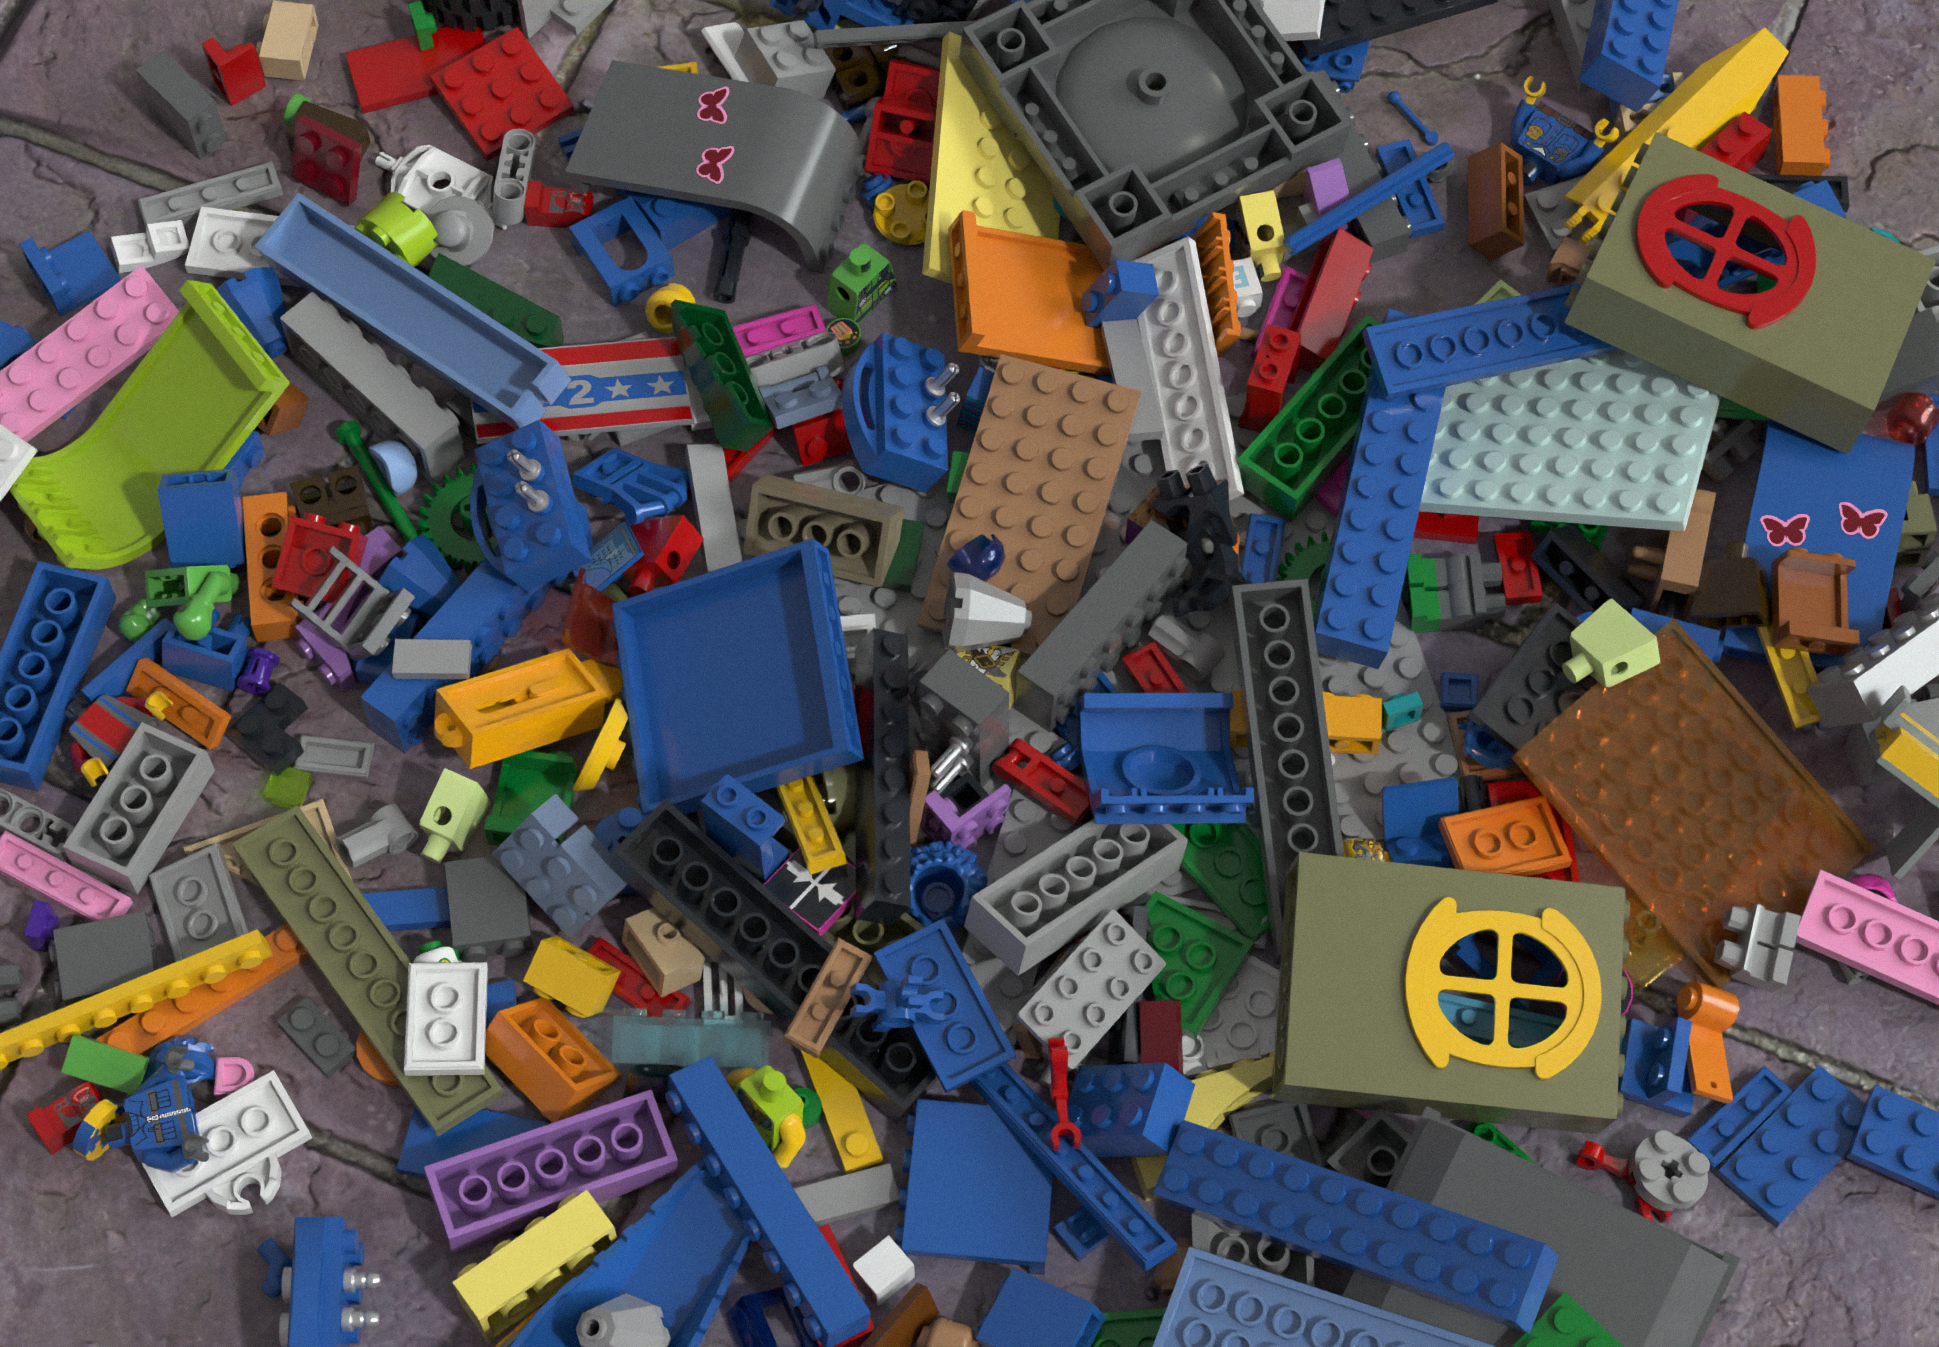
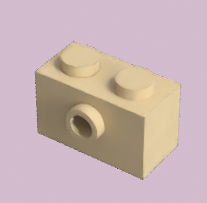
[256,0,319,81]
[622,907,705,997]

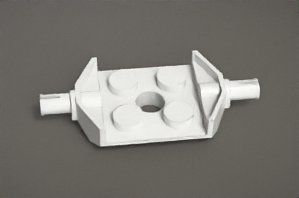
[375,145,509,230]

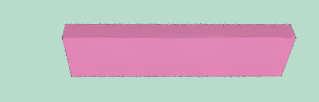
[0,830,133,922]

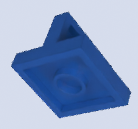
[1618,1017,1694,1118]

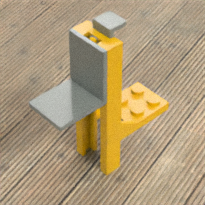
[1869,685,1939,881]

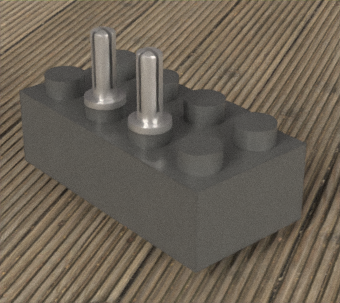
[909,649,1009,794]

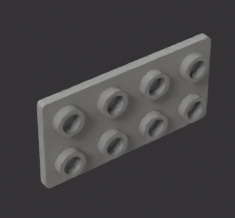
[517,0,613,39]
[1016,910,1166,1071]

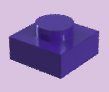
[24,900,59,952]

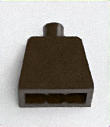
[1691,541,1772,630]

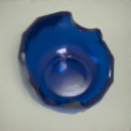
[947,534,1006,582]

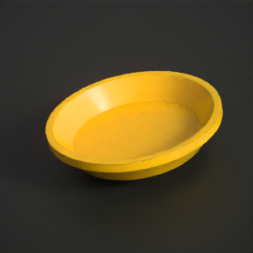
[572,698,628,793]

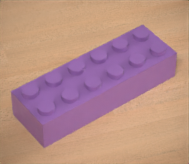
[424,1090,678,1254]

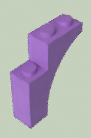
[295,525,403,693]

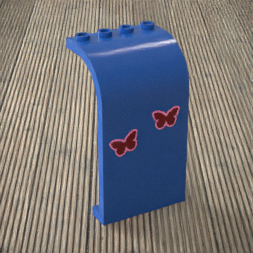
[1721,417,1915,675]

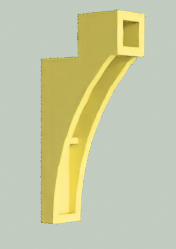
[1130,1051,1274,1202]

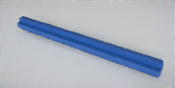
[1283,142,1454,255]

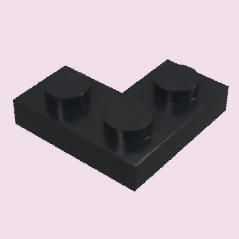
[226,682,308,777]

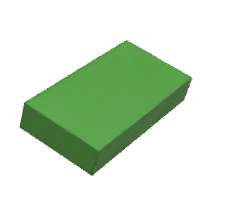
[61,1034,150,1095]

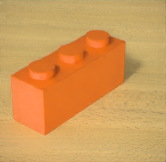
[1772,75,1830,176]

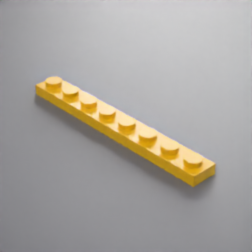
[0,929,273,1070]

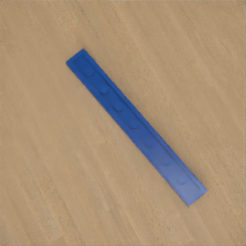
[969,1063,1177,1271]

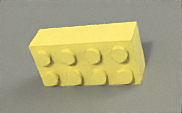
[452,1190,618,1344]

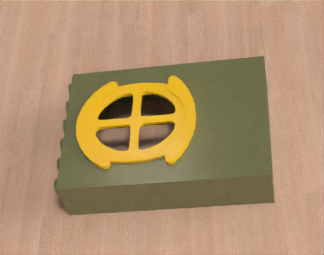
[1271,852,1630,1134]

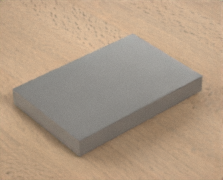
[148,843,249,962]

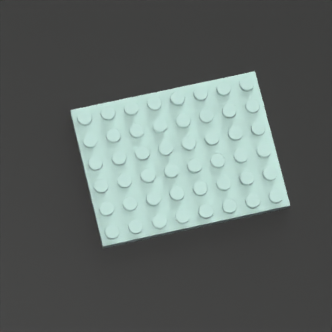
[1419,349,1721,531]

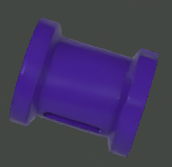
[237,647,280,696]

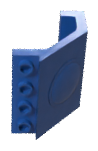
[1077,693,1254,824]

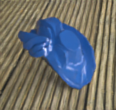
[1458,720,1521,769]
[142,1036,216,1084]

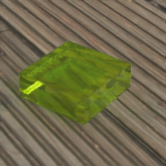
[262,767,313,809]

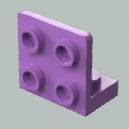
[920,784,1011,851]

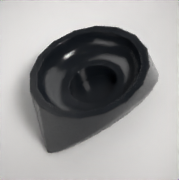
[622,1063,683,1103]

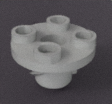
[426,196,495,267]

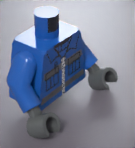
[105,1046,209,1173]

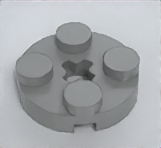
[1628,1130,1710,1212]

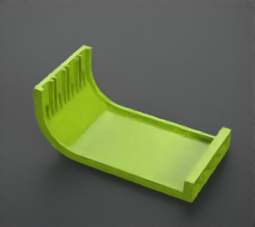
[9,280,290,570]

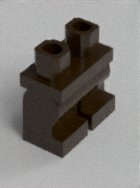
[823,44,909,111]
[290,465,374,536]

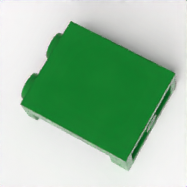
[484,749,579,846]

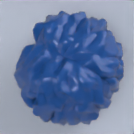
[906,840,988,929]

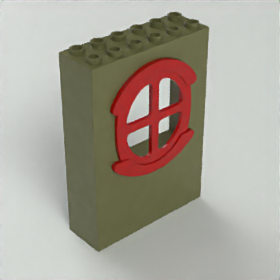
[1564,132,1936,455]

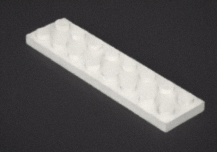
[1133,236,1244,500]

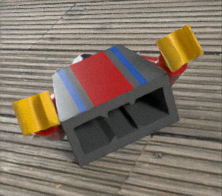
[65,691,174,787]

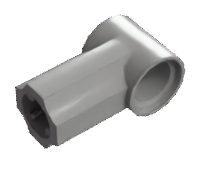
[793,459,867,496]
[1147,613,1226,683]
[336,804,418,869]

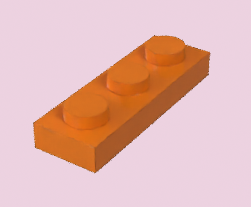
[126,657,231,749]

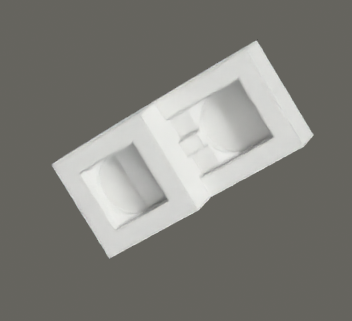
[110,220,190,273]

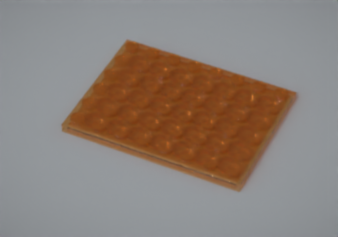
[1511,618,1875,989]

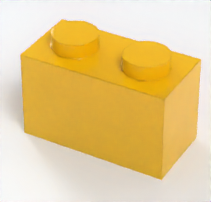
[523,935,621,1018]

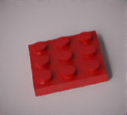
[430,27,574,161]

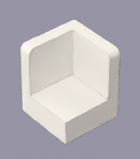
[853,1235,915,1306]

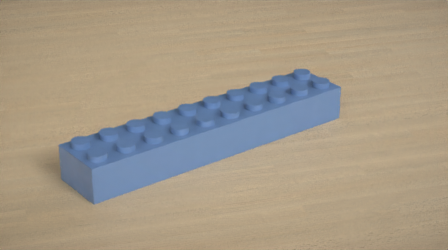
[254,192,571,430]

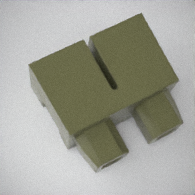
[1894,481,1937,568]

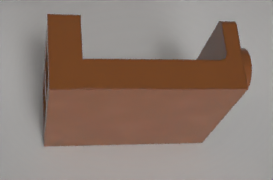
[1771,547,1860,657]

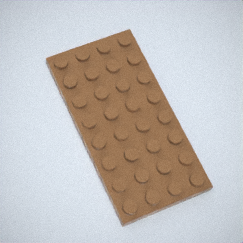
[917,354,1141,658]

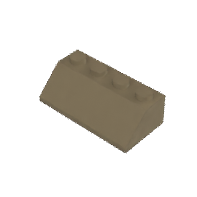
[743,474,905,587]

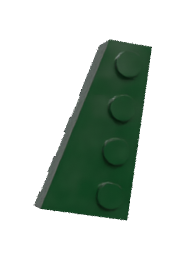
[428,253,564,348]

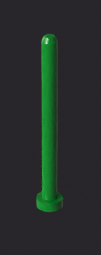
[335,420,419,543]

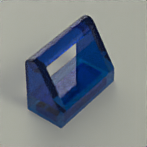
[726,1287,818,1347]

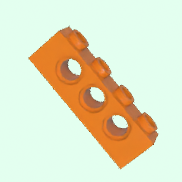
[242,491,305,642]

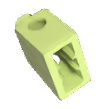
[1562,598,1660,687]
[419,768,492,864]

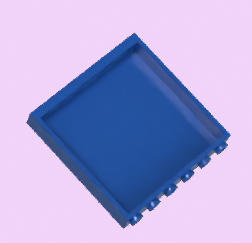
[611,538,864,815]

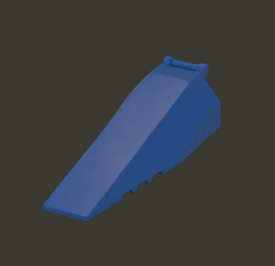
[510,1155,752,1347]

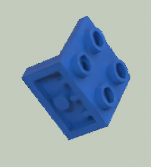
[19,231,121,317]
[1381,777,1459,868]

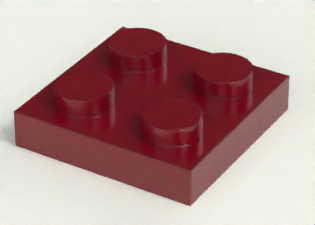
[291,115,362,206]

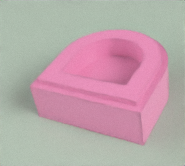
[214,1057,256,1099]

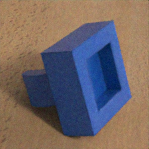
[1053,1205,1110,1262]

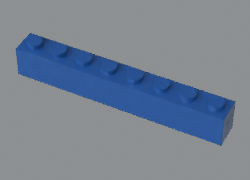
[665,1055,871,1347]

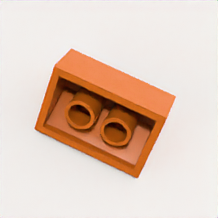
[485,997,622,1123]

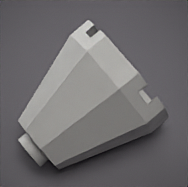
[941,572,1032,654]
[576,1293,671,1347]

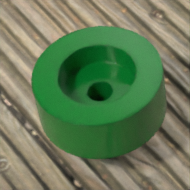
[793,1087,822,1130]

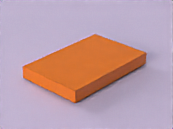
[1437,795,1572,877]

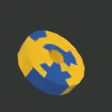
[73,1099,126,1161]

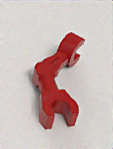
[1048,1037,1082,1151]
[1575,1140,1672,1223]

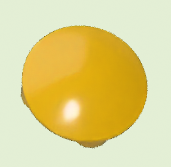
[873,181,929,245]

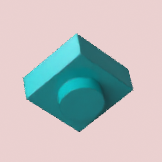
[1382,691,1423,732]

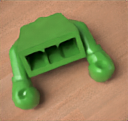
[118,565,240,644]

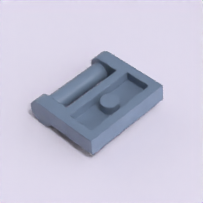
[758,365,842,429]

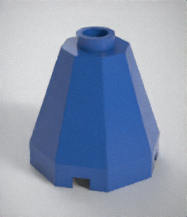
[217,267,288,359]
[378,534,462,620]

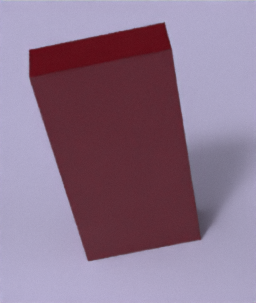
[1139,1000,1183,1075]

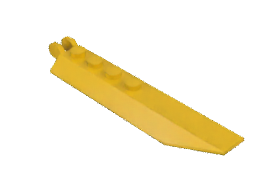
[1564,27,1789,245]

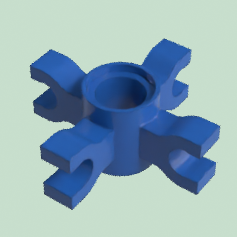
[850,975,945,1032]

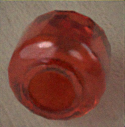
[1886,392,1939,445]

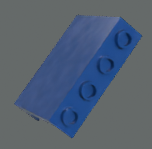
[895,1099,1056,1275]

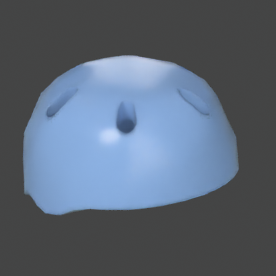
[369,440,417,498]

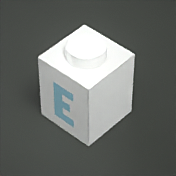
[1233,257,1263,317]

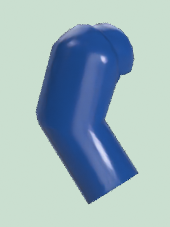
[257,1238,292,1298]

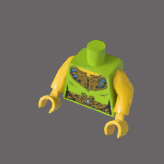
[725,1065,806,1169]

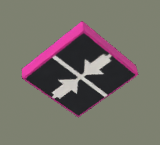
[763,848,856,936]

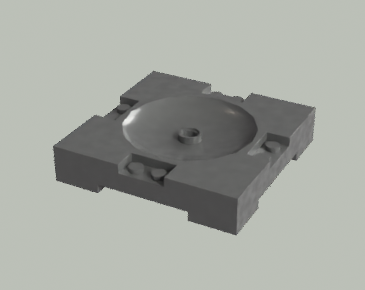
[959,0,1352,271]

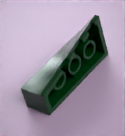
[671,299,775,452]

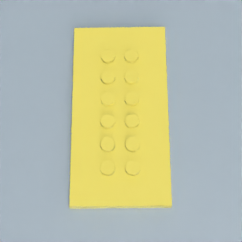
[922,31,1060,284]

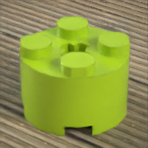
[354,192,439,267]

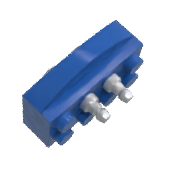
[279,1216,381,1347]

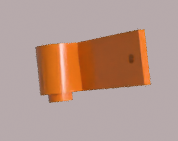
[1677,981,1739,1104]

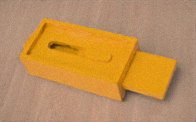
[434,648,624,769]

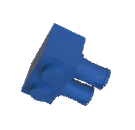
[162,607,253,692]

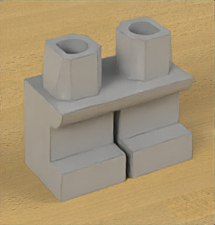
[1714,904,1801,993]

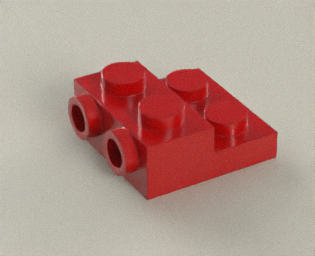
[271,512,368,607]

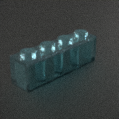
[612,1007,773,1068]

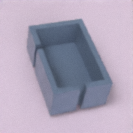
[492,794,628,938]

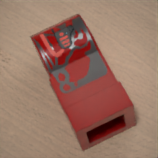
[524,180,594,228]
[26,1082,104,1155]

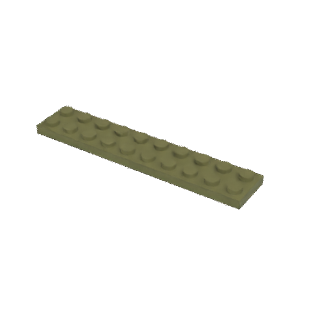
[232,805,504,1137]

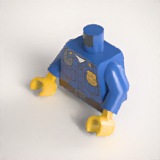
[1510,76,1619,186]

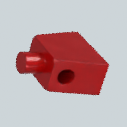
[623,515,704,597]

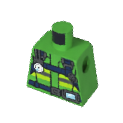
[827,243,897,325]

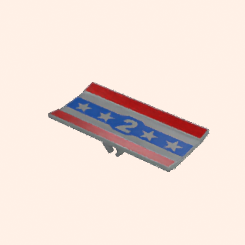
[470,337,695,444]

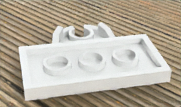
[142,1070,312,1217]

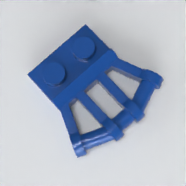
[572,447,691,525]

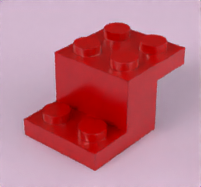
[864,59,940,185]

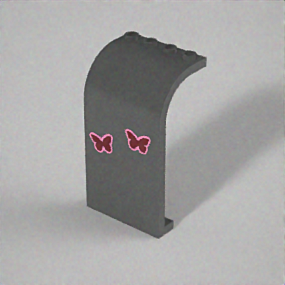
[565,60,866,273]

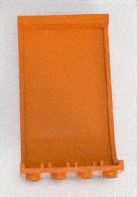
[948,210,1241,376]

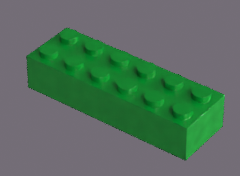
[1237,314,1381,521]

